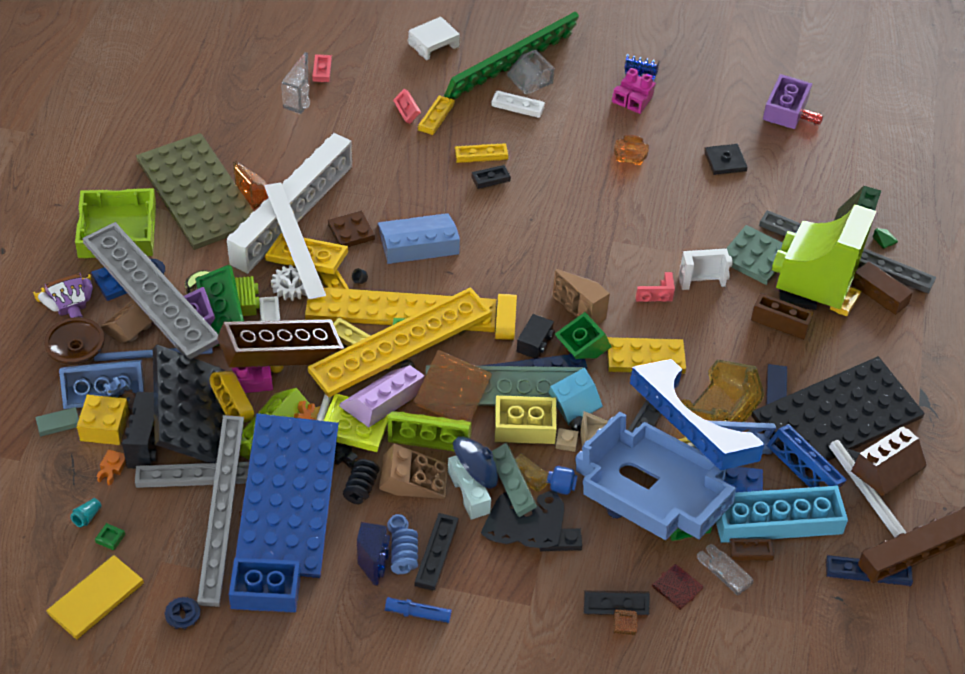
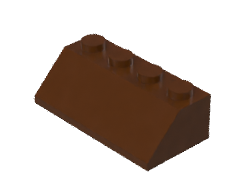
[851,426,927,496]

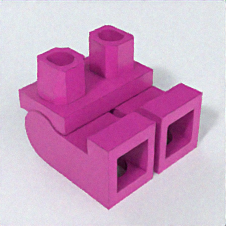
[612,68,656,114]
[232,366,273,393]

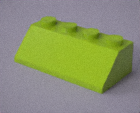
[240,388,310,460]
[388,411,472,452]

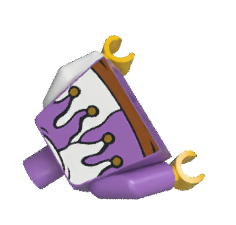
[33,273,93,318]

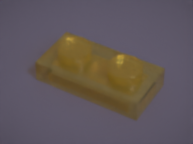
[515,453,549,493]

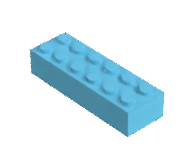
[716,486,848,543]

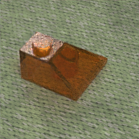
[233,161,269,209]

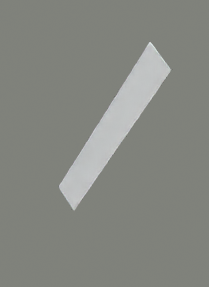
[264,182,326,299]

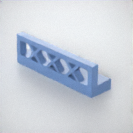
[708,421,776,454]

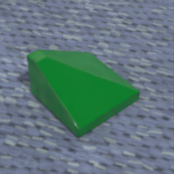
[873,228,898,249]

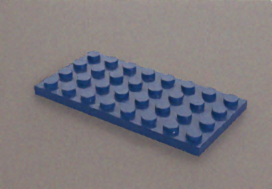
[235,413,338,578]

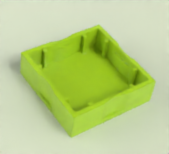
[75,188,156,258]

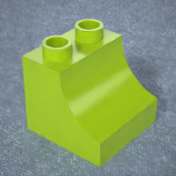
[771,204,876,309]

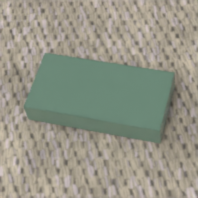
[35,407,79,437]

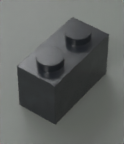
[516,314,555,359]

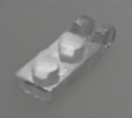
[697,544,754,596]

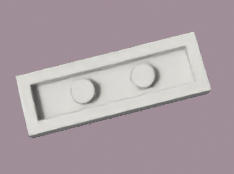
[491,91,545,118]

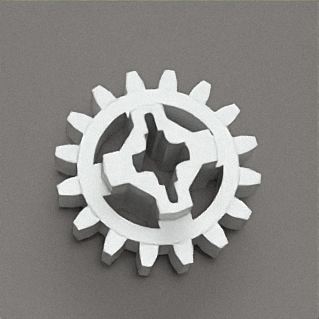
[271,265,307,301]

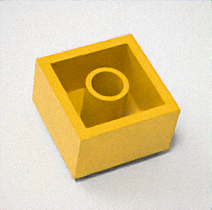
[77,395,130,445]

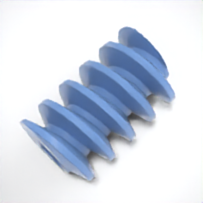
[391,526,418,574]

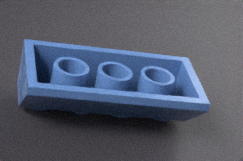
[59,360,144,409]

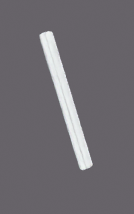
[829,440,906,538]

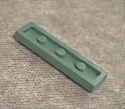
[491,443,537,517]

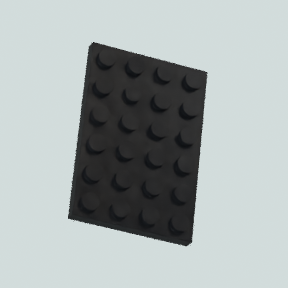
[153,344,225,463]

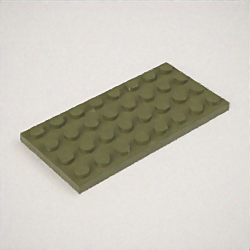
[136,133,254,250]

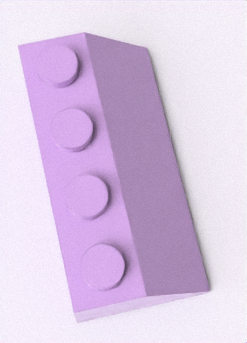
[339,366,425,427]

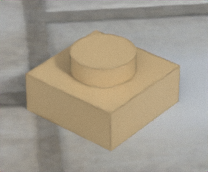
[555,428,579,452]

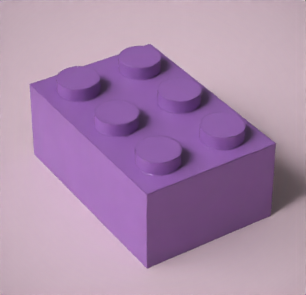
[763,74,812,129]

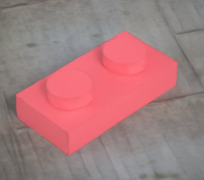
[312,55,332,82]
[393,89,421,124]

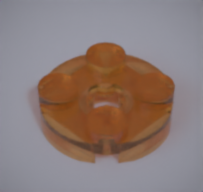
[614,135,649,165]

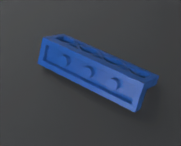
[766,424,847,488]

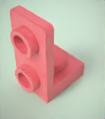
[636,272,675,302]

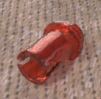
[800,109,823,126]

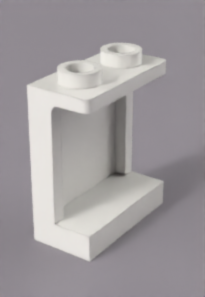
[408,17,460,60]
[678,249,732,290]

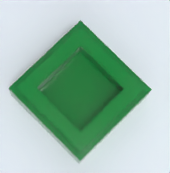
[95,523,126,551]

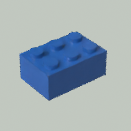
[229,558,301,612]

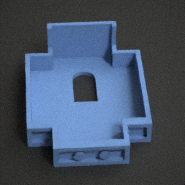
[575,412,736,540]

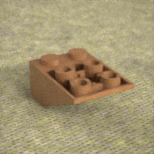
[553,269,610,324]
[379,444,448,499]

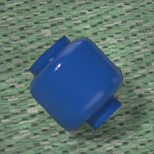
[547,466,578,495]

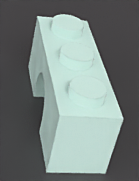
[448,455,491,520]

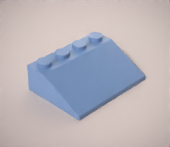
[378,213,460,264]

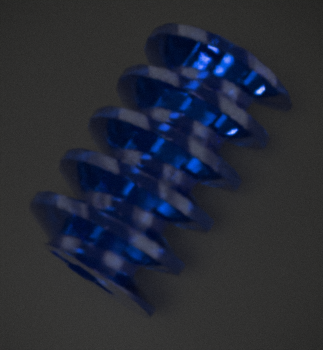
[624,54,660,81]

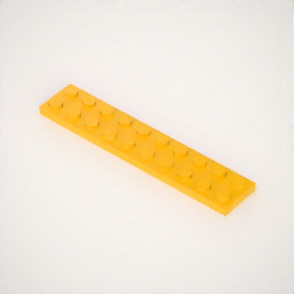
[305,287,497,332]
[308,287,492,398]

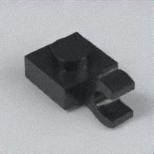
[334,442,358,469]

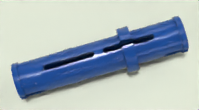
[385,597,452,623]

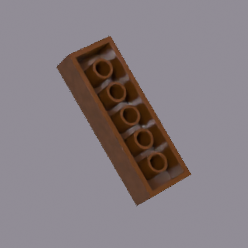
[217,319,344,368]

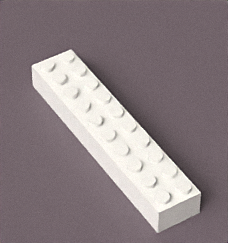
[227,133,352,274]

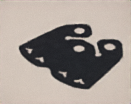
[481,491,564,548]

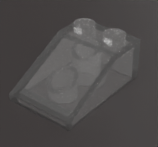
[281,52,310,114]

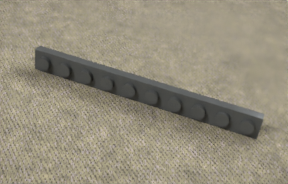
[759,210,936,294]

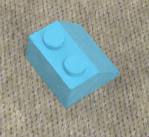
[549,368,603,426]

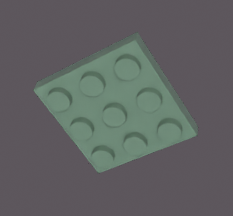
[726,225,783,285]

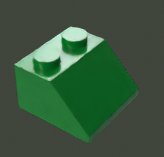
[555,312,612,359]

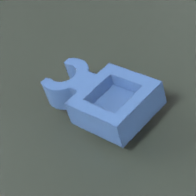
[103,377,131,398]

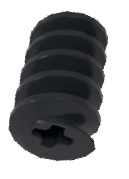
[343,459,380,505]

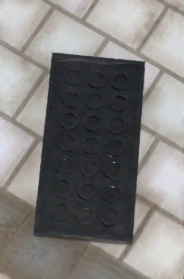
[751,356,925,476]

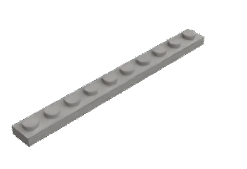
[197,415,244,607]

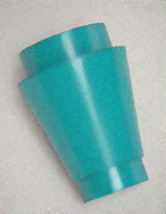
[70,498,102,527]

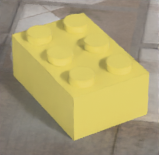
[495,396,557,444]

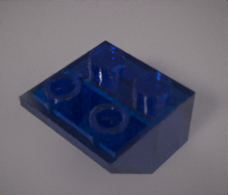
[357,522,390,585]

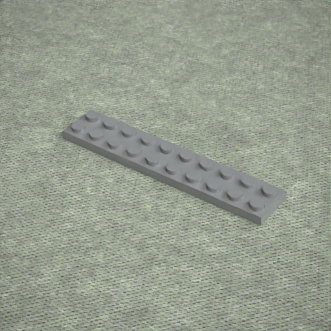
[83,222,219,359]

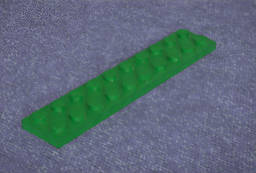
[444,11,579,99]

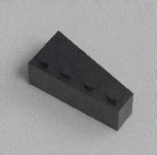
[122,392,157,469]

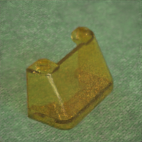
[680,359,764,430]

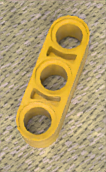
[495,294,517,340]
[209,371,254,422]

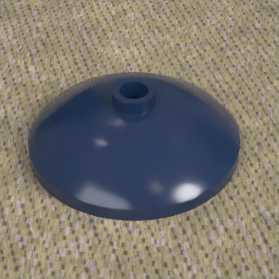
[453,437,498,489]

